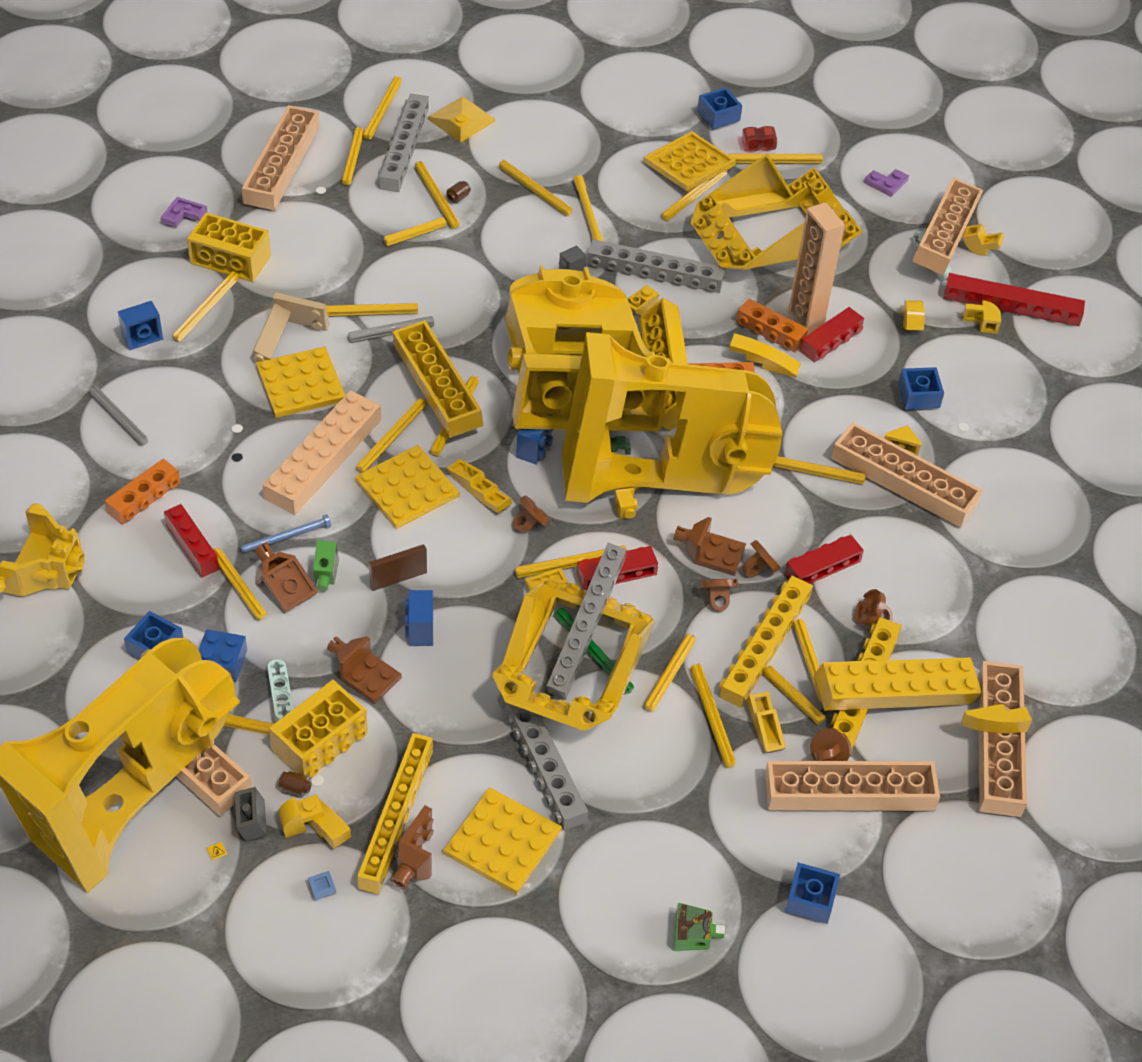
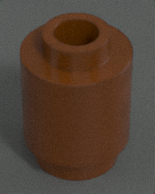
[446,181,471,203]
[278,771,312,797]

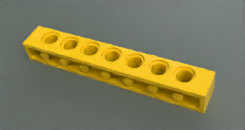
[719,576,813,708]
[831,617,902,749]
[357,733,433,895]

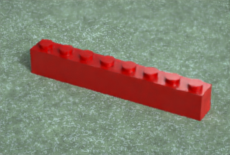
[943,273,1085,327]

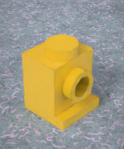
[614,488,638,519]

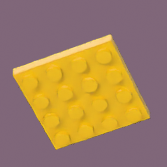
[644,131,736,192]
[256,346,346,418]
[355,445,460,530]
[443,787,562,895]

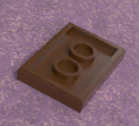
[369,544,427,591]

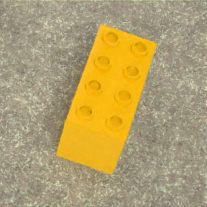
[187,212,271,282]
[269,680,368,778]

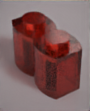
[742,126,777,152]

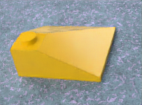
[428,96,495,143]

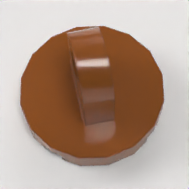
[513,495,550,533]
[742,540,780,577]
[699,578,738,611]
[854,589,893,627]
[810,728,852,761]

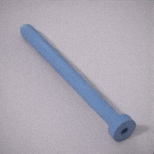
[240,514,331,553]

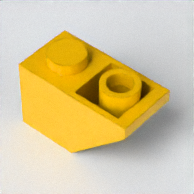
[627,285,659,315]

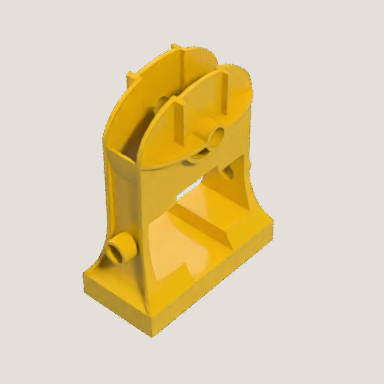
[505,265,671,432]
[561,332,783,503]
[0,636,240,893]

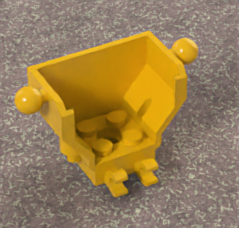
[0,503,85,597]

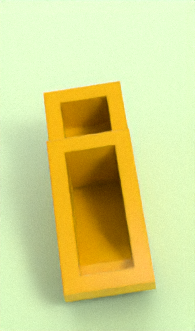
[746,691,786,753]
[961,704,1032,734]
[308,799,351,849]

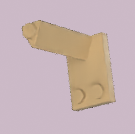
[253,292,329,362]

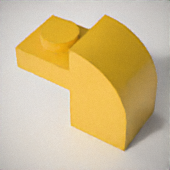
[962,224,1005,256]
[900,300,925,330]
[962,301,1001,334]
[278,794,324,838]

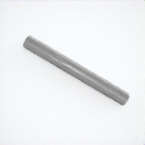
[348,316,434,342]
[89,386,148,446]

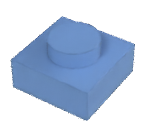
[308,871,336,900]

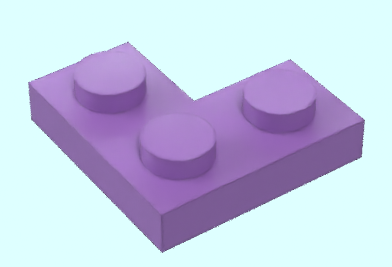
[864,169,909,197]
[160,197,208,227]

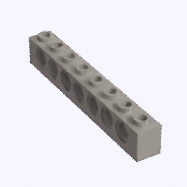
[377,93,429,192]
[587,239,725,293]
[547,543,626,700]
[497,692,588,831]

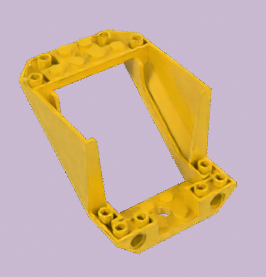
[691,153,863,270]
[492,579,655,731]

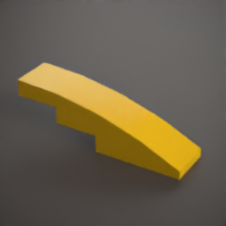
[729,333,801,377]
[446,459,512,513]

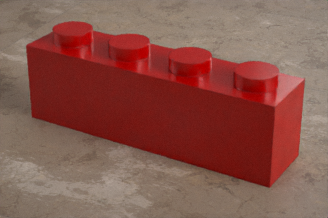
[799,307,864,363]
[164,504,219,578]
[785,534,864,584]
[576,546,658,591]

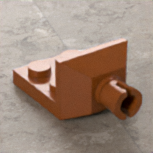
[673,517,746,576]
[254,541,318,613]
[327,636,402,704]
[391,805,434,889]

